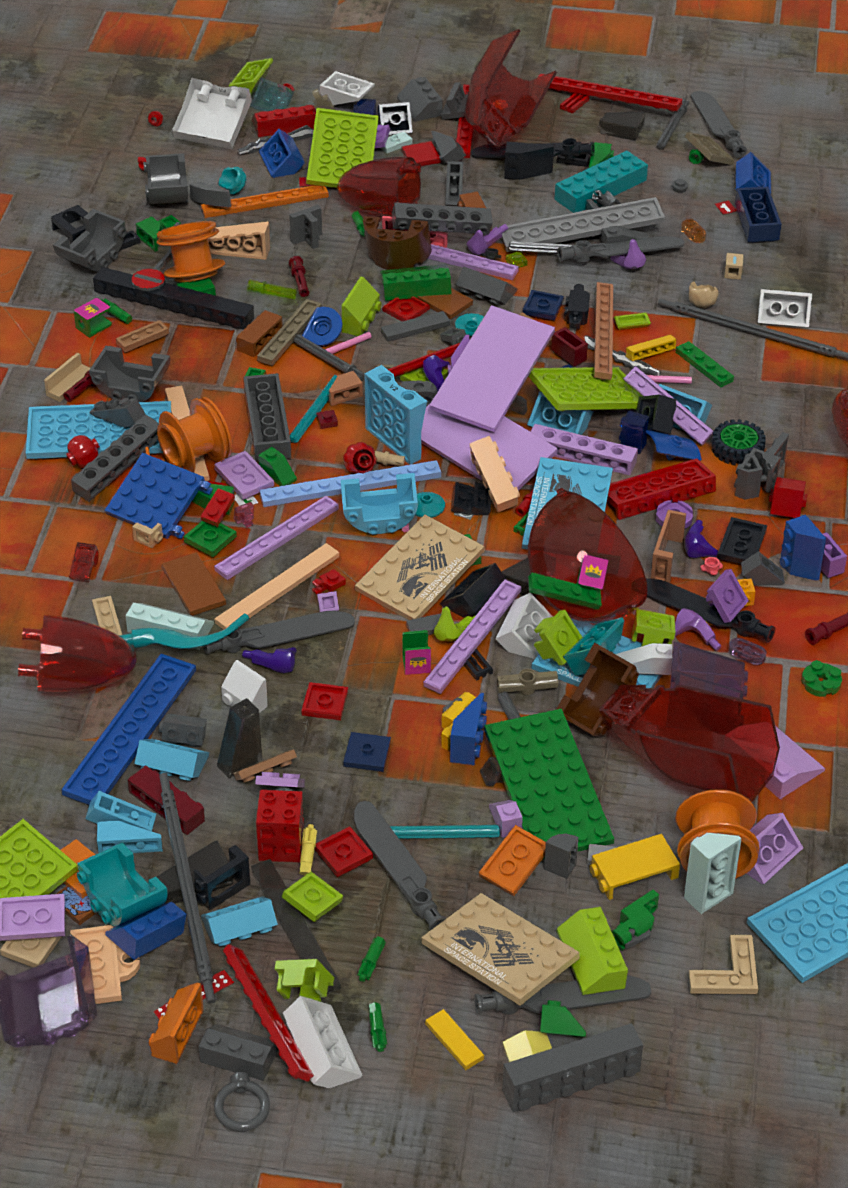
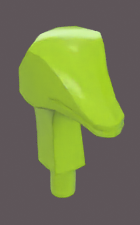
[434,607,476,642]

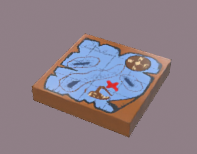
[56,886,97,926]

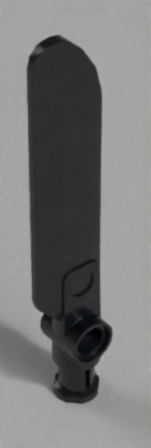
[471,138,595,159]
[633,578,776,642]

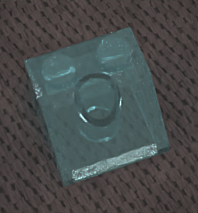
[250,78,294,112]

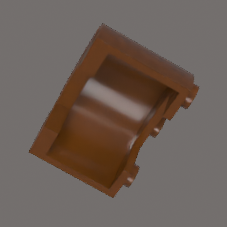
[363,216,432,270]
[556,643,639,736]

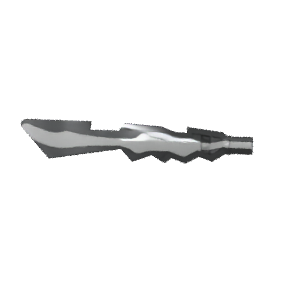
[237,125,314,155]
[585,336,661,376]

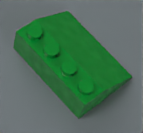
[381,264,451,301]

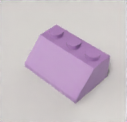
[746,813,803,884]

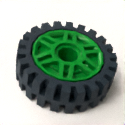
[712,419,766,466]

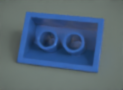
[259,129,305,178]
[736,152,771,193]
[780,515,826,581]
[105,902,187,960]

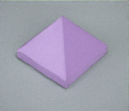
[317,591,339,612]

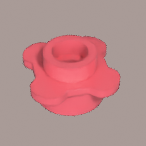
[700,557,723,575]

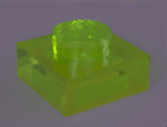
[506,252,528,268]

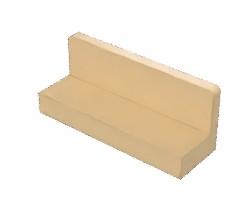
[44,353,90,402]

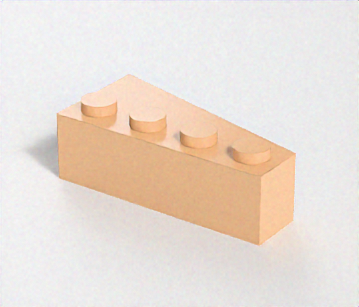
[208,222,270,260]
[469,436,520,512]

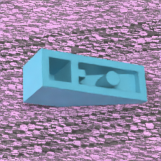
[85,791,156,831]
[97,821,163,853]

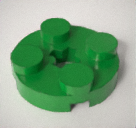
[801,660,842,697]

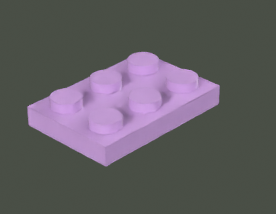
[214,451,274,500]
[256,772,305,787]
[0,894,65,941]

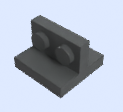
[441,82,478,120]
[289,205,322,249]

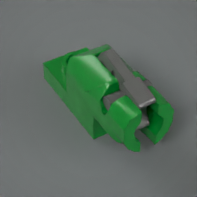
[611,889,659,951]

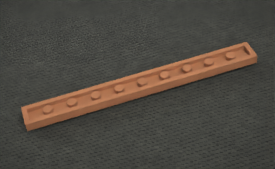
[594,282,613,380]

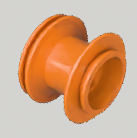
[157,221,225,282]
[157,397,232,473]
[675,790,760,879]

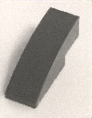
[189,181,231,207]

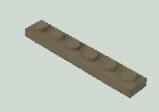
[257,299,322,366]

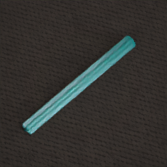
[290,375,337,443]
[390,825,500,839]

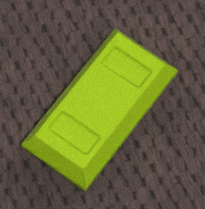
[614,313,651,330]

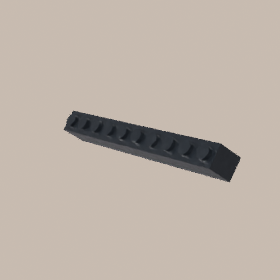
[93,267,254,330]

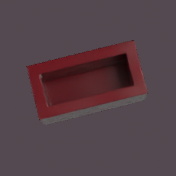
[551,327,588,366]

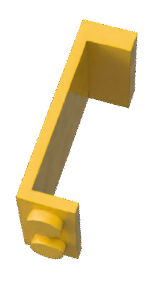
[589,833,680,900]

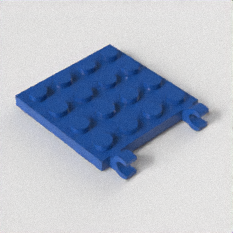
[104,453,213,539]

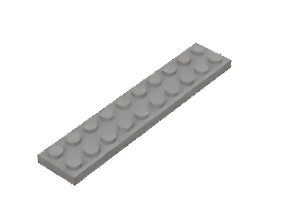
[501,197,665,252]

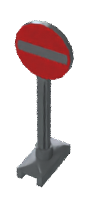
[132,222,180,291]

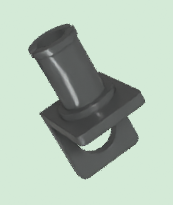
[592,190,622,208]

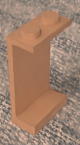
[651,510,686,583]

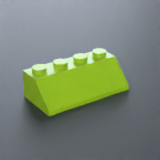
[557,907,628,995]

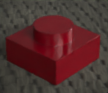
[317,410,338,429]

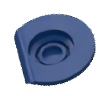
[302,307,343,346]

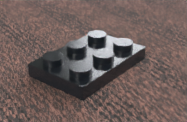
[717,517,768,564]

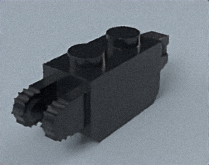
[564,283,590,329]

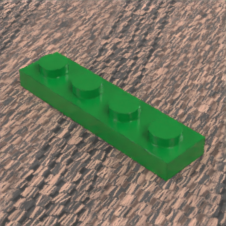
[675,341,734,388]
[528,572,602,610]

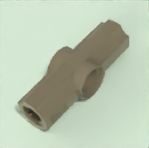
[497,669,558,695]

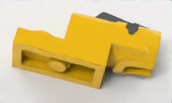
[441,692,476,751]

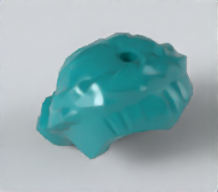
[218,167,247,194]

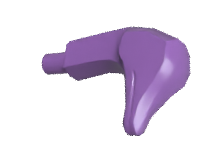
[466,224,508,255]
[610,239,646,269]
[675,608,721,651]

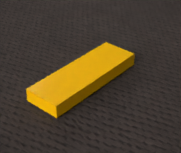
[425,1009,484,1071]

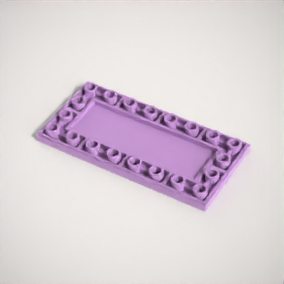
[430,305,555,432]
[421,403,558,491]

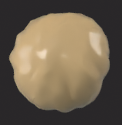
[689,281,719,309]

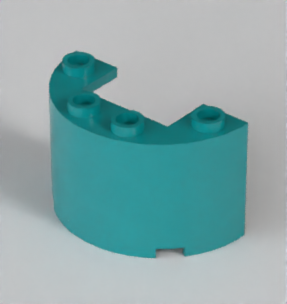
[77,842,167,927]

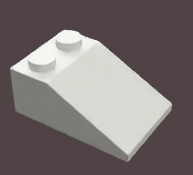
[320,71,374,105]

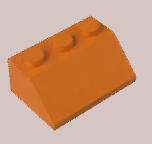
[149,983,204,1064]

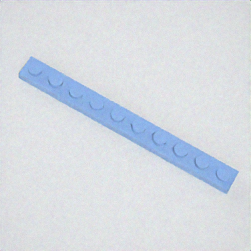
[260,460,441,507]

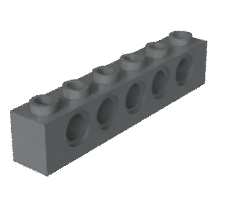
[392,203,493,234]
[71,415,159,502]

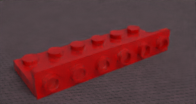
[607,458,716,520]

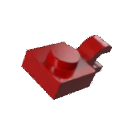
[312,569,346,595]

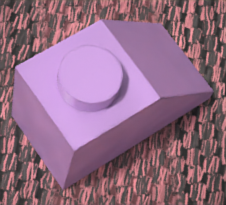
[489,800,522,838]

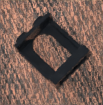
[51,205,88,244]
[194,844,251,911]

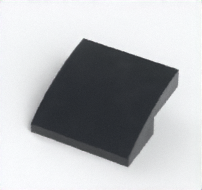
[451,482,491,515]

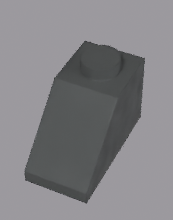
[741,551,785,586]

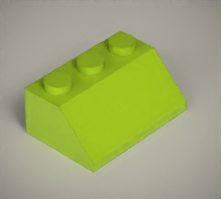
[229,58,273,95]
[342,276,382,336]

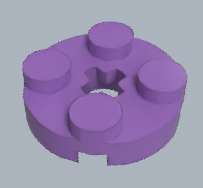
[656,500,693,528]

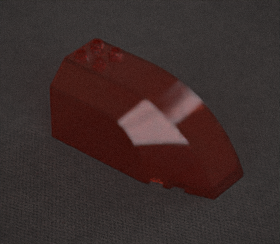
[465,29,557,147]
[599,685,780,802]

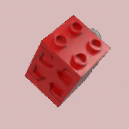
[256,786,304,863]

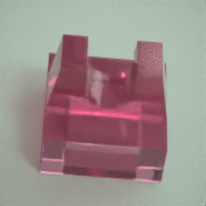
[234,502,254,528]

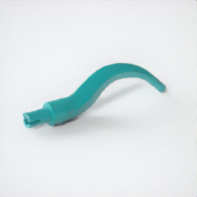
[112,613,249,649]

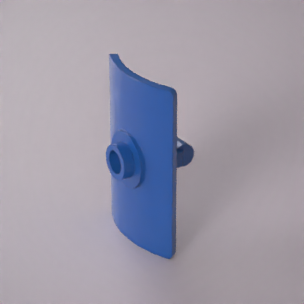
[646,430,702,461]

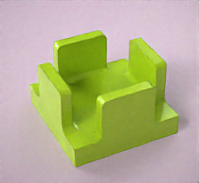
[631,609,676,646]
[534,610,582,665]
[275,959,334,1002]

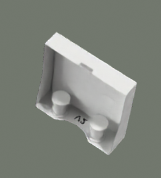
[172,78,252,149]

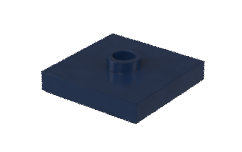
[523,290,564,320]
[343,732,391,772]

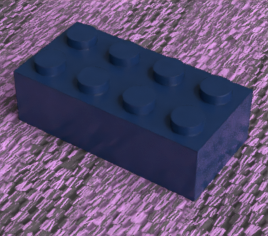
[735,186,782,242]

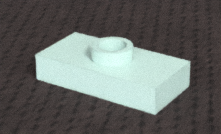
[381,131,412,153]

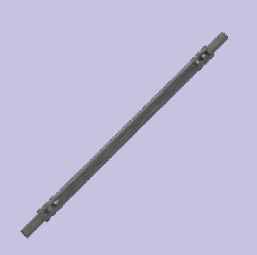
[658,299,848,360]
[159,773,216,1004]

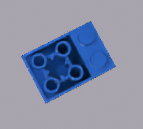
[450,693,487,765]

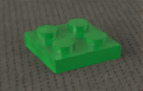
[184,521,237,557]

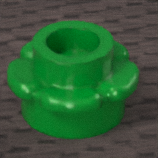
[689,149,704,164]

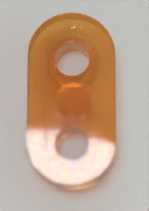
[681,219,706,243]

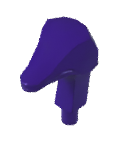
[423,355,450,391]
[684,520,718,558]
[242,647,297,673]

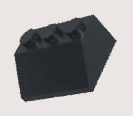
[440,563,508,618]

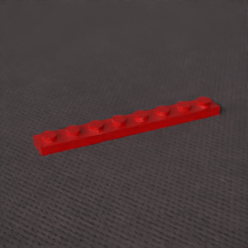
[223,944,314,1082]

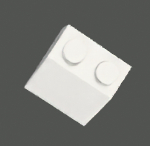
[221,660,268,720]

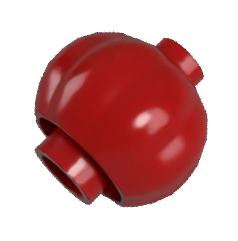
[66,435,100,469]
[343,442,377,474]

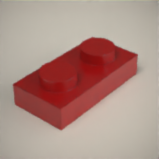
[200,488,235,527]

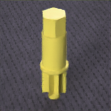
[299,824,317,876]

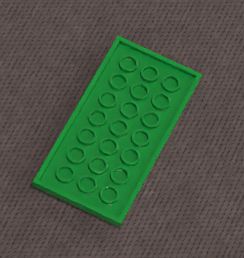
[484,708,614,860]

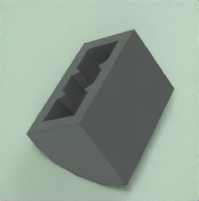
[544,834,578,879]

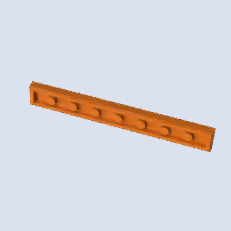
[201,185,329,218]

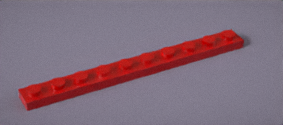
[535,74,683,111]

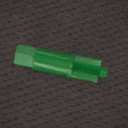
[351,211,365,238]
[101,298,133,324]
[357,936,386,982]
[368,1002,387,1052]

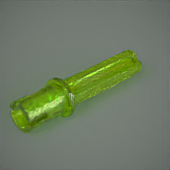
[247,279,297,299]

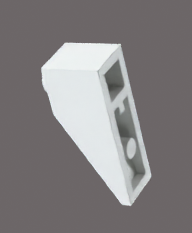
[616,643,673,675]

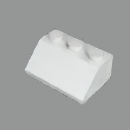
[758,289,812,328]
[495,593,553,659]

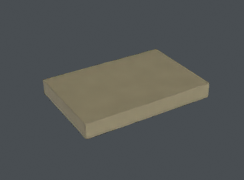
[685,132,735,165]

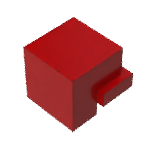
[769,477,808,518]

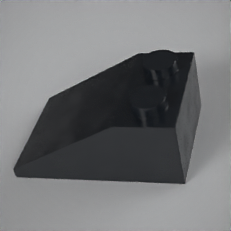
[504,142,554,180]

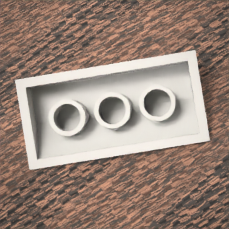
[283,996,363,1088]

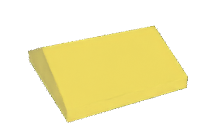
[503,1030,552,1062]

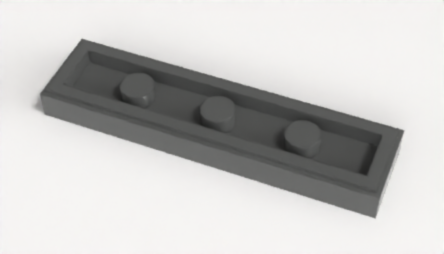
[381,311,450,341]

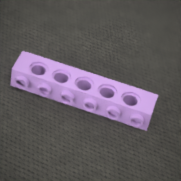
[531,424,638,475]

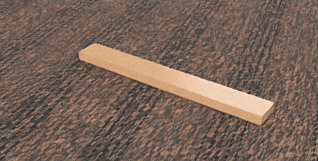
[165,386,210,481]
[215,543,339,629]

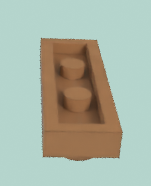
[116,320,169,352]
[233,750,297,782]

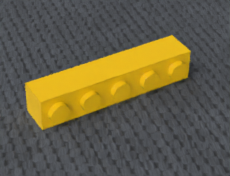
[626,335,677,361]

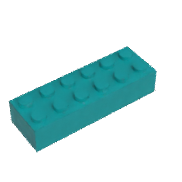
[554,151,648,213]

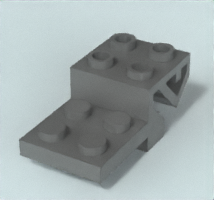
[734,432,789,500]

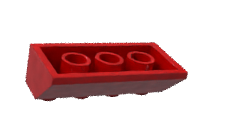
[252,105,316,137]

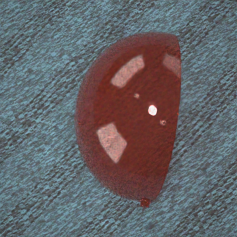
[528,488,647,624]

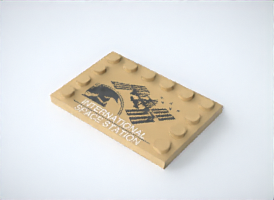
[355,515,485,620]
[422,893,579,1006]

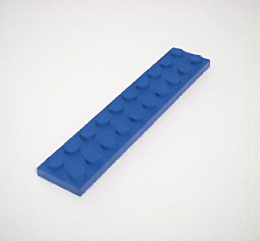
[61,654,196,805]

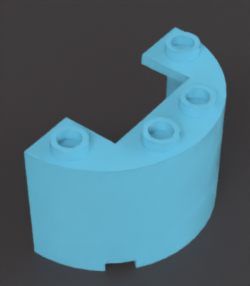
[341,473,418,534]

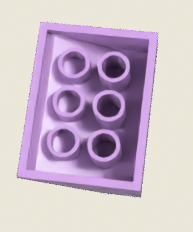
[724,720,825,799]

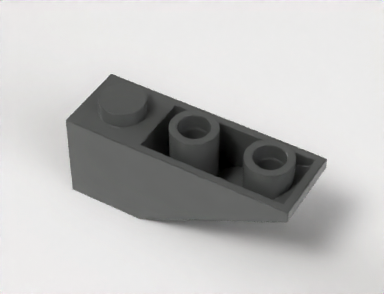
[431,131,466,163]
[89,398,146,427]

